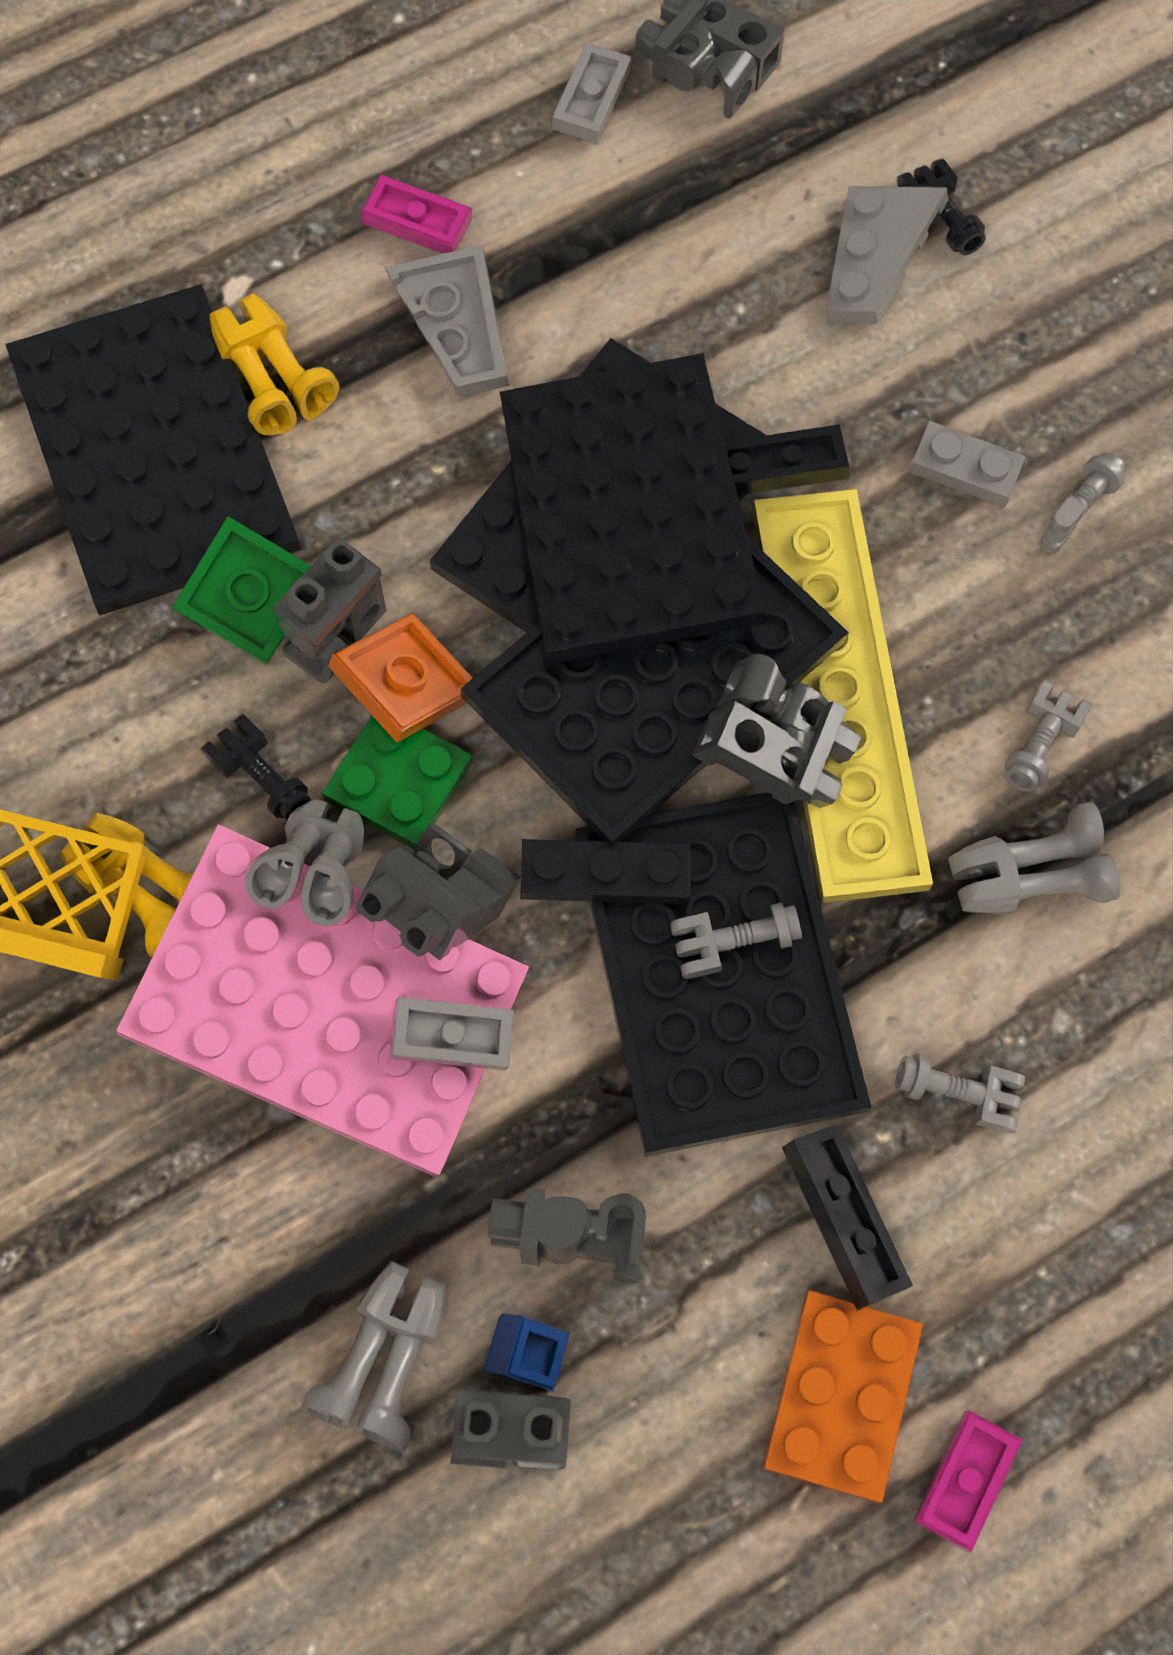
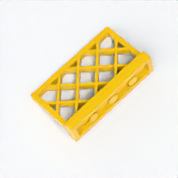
[0,810,148,981]

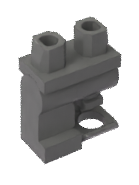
[636,0,785,119]
[273,537,387,683]
[692,654,861,808]
[356,822,521,960]
[488,1188,646,1283]
[450,1390,571,1470]

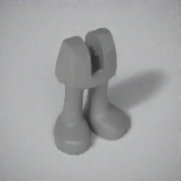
[245,799,364,926]
[948,802,1120,914]
[301,1261,446,1452]

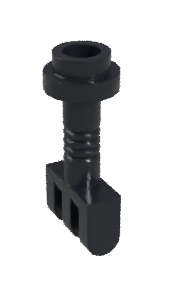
[897,158,986,255]
[200,714,311,820]

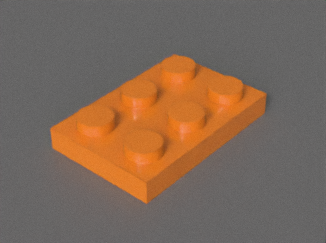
[762,1290,923,1504]

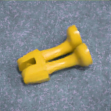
[209,293,339,436]
[59,812,194,958]

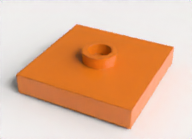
[328,613,473,743]

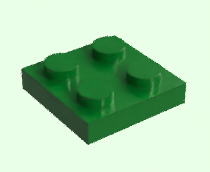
[172,516,311,666]
[322,716,473,850]

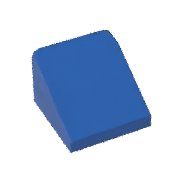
[484,1314,570,1392]

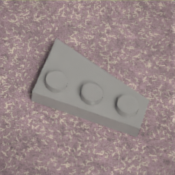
[826,186,948,324]
[384,245,510,397]

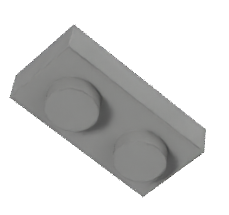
[552,42,632,144]
[909,420,1026,508]
[390,997,514,1071]

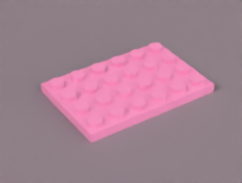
[116,824,529,1177]

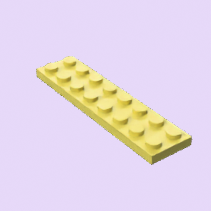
[752,489,933,903]

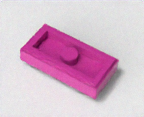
[360,175,472,254]
[912,1410,1023,1552]

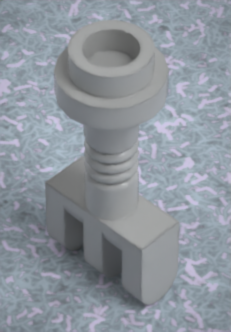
[1039,453,1126,554]
[1004,679,1092,792]
[670,902,802,979]
[895,1053,1025,1133]

